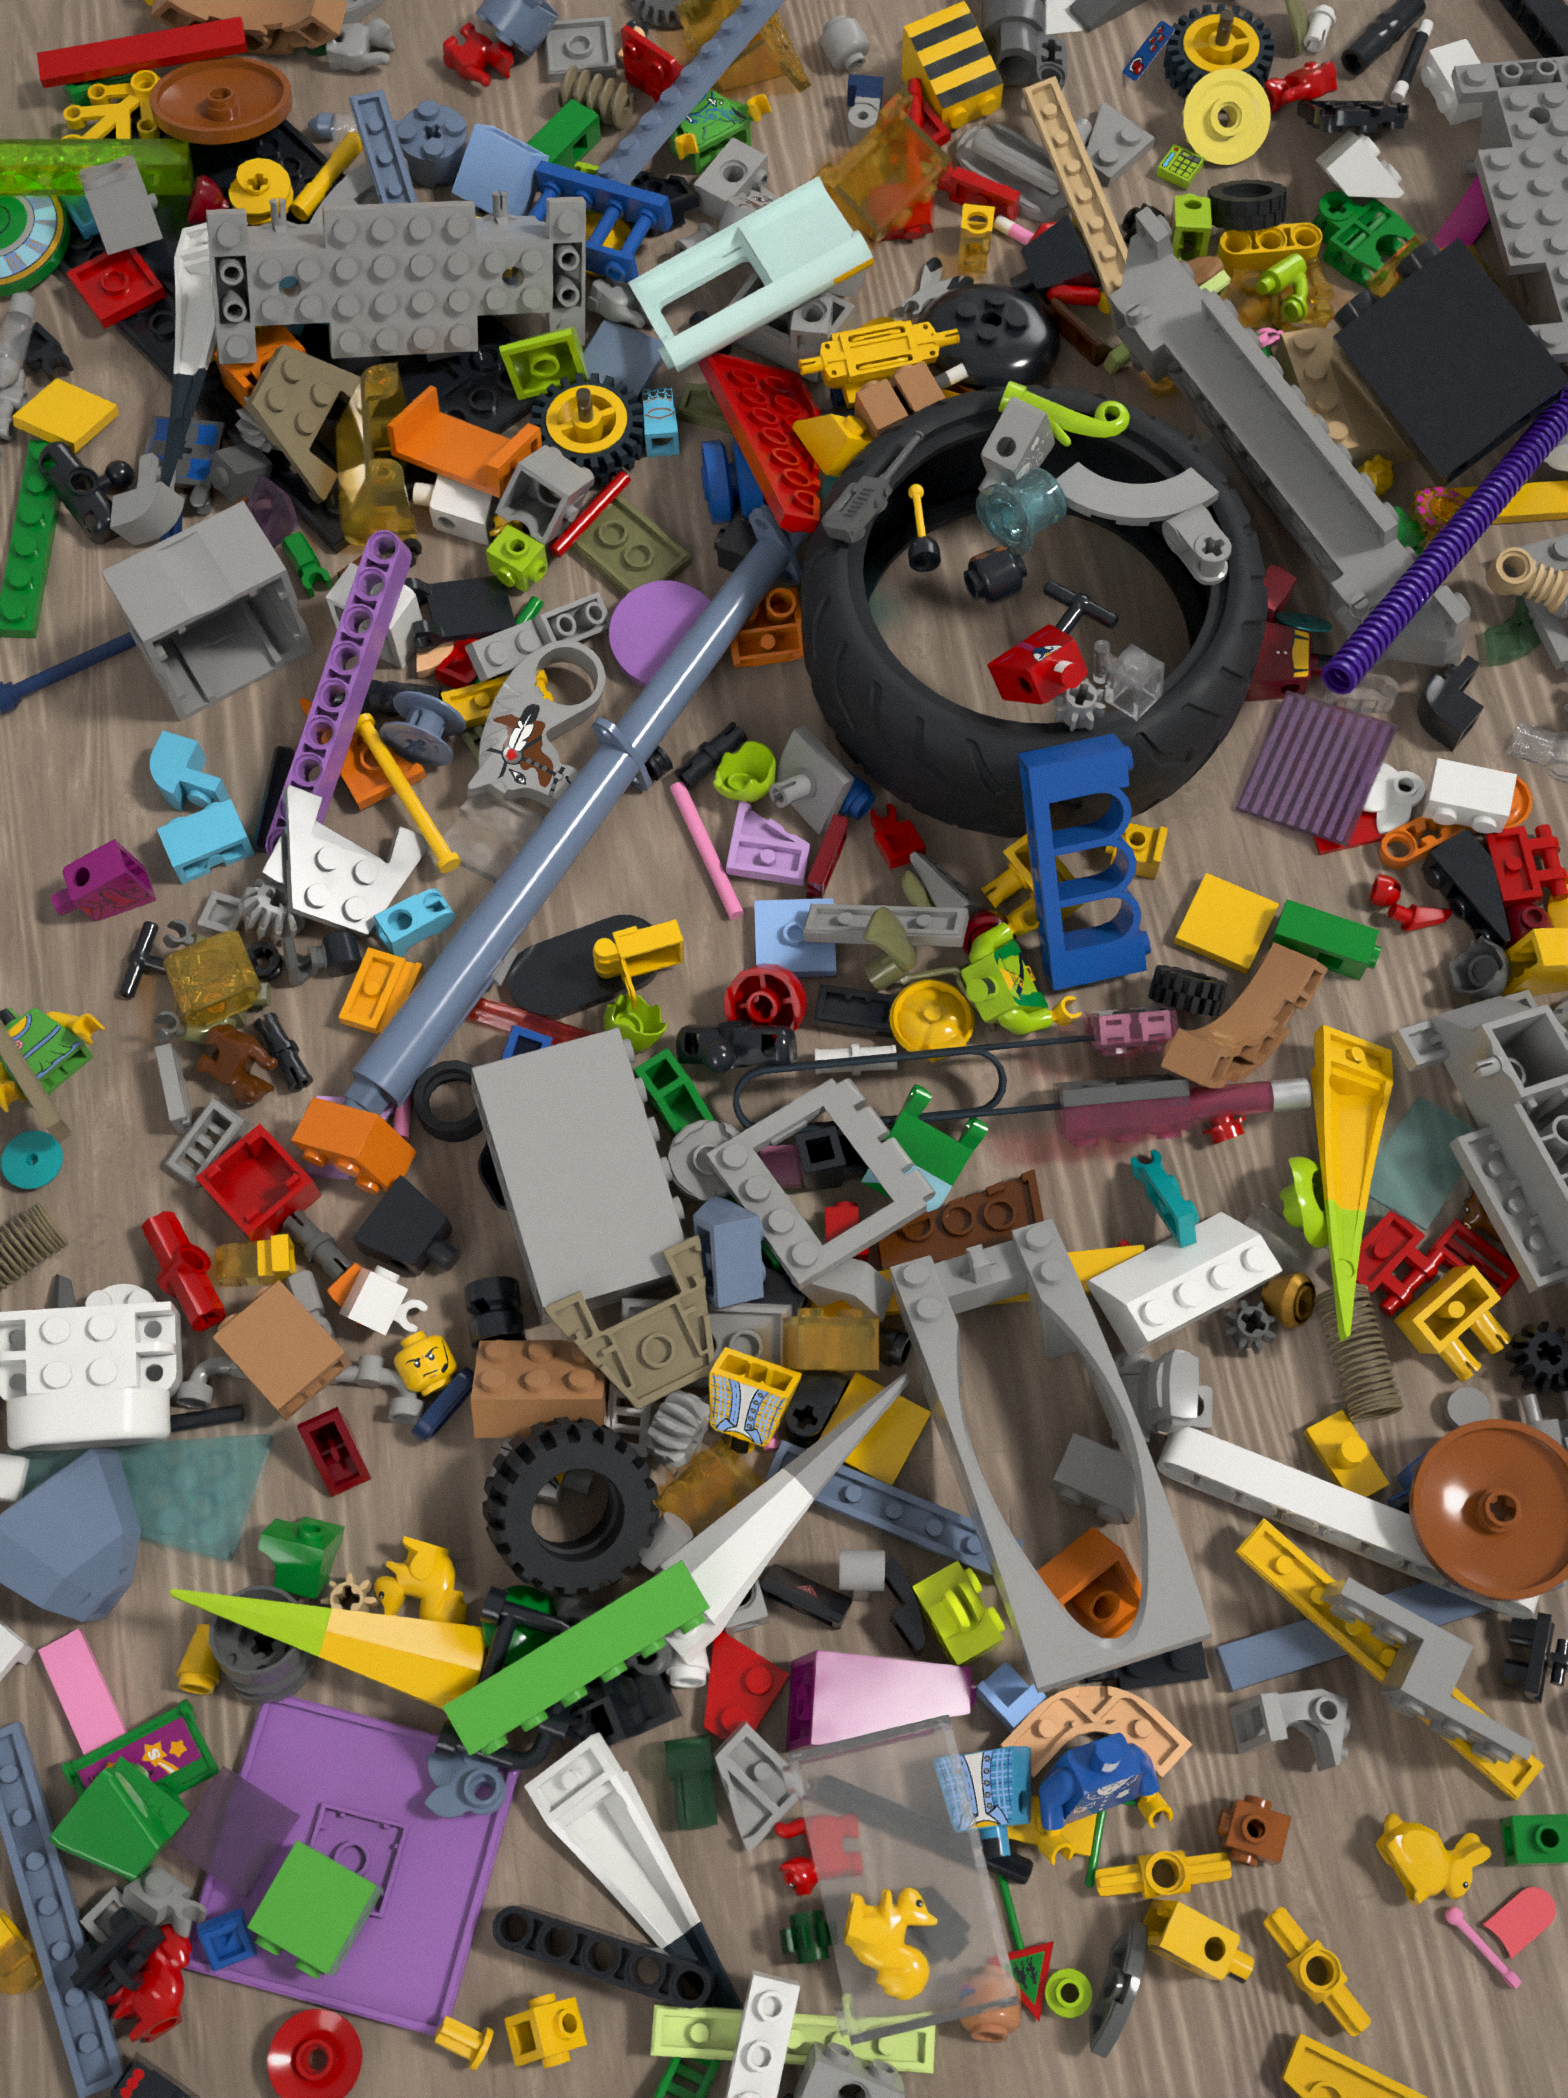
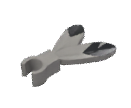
[900,257,974,320]

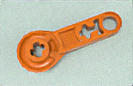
[1378,770,1533,870]

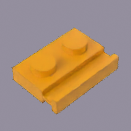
[338,947,424,1035]

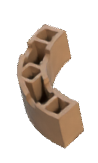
[150,0,348,55]
[1161,942,1328,1088]

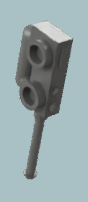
[822,431,924,543]

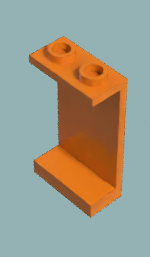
[387,385,542,499]

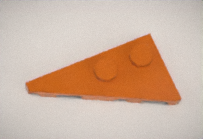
[298,697,427,811]

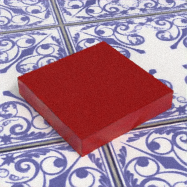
[66,247,166,329]

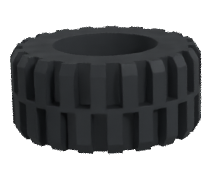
[482,1417,660,1597]

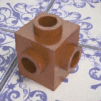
[1215,1795,1292,1868]

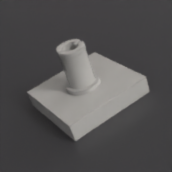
[769,725,855,835]

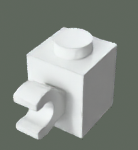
[339,1265,428,1335]

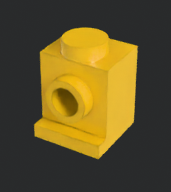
[1105,823,1168,879]

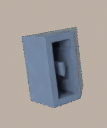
[693,1195,766,1308]

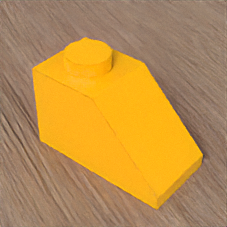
[792,414,873,477]

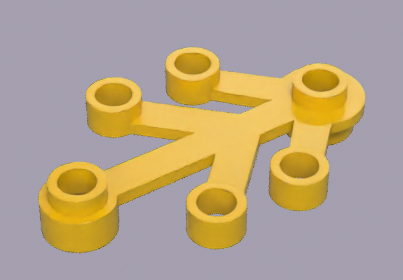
[57,70,161,168]

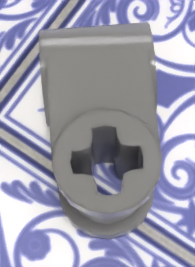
[1162,504,1231,585]

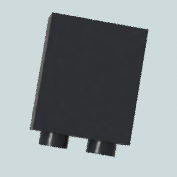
[1333,237,1568,488]

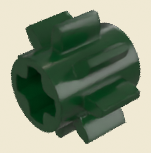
[779,1910,840,1965]

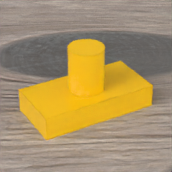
[1303,1409,1390,1498]

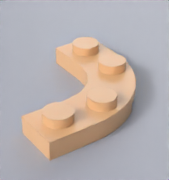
[999,1686,1193,1779]

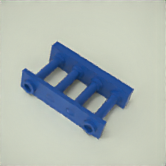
[529,160,673,283]

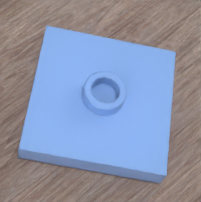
[754,898,836,977]

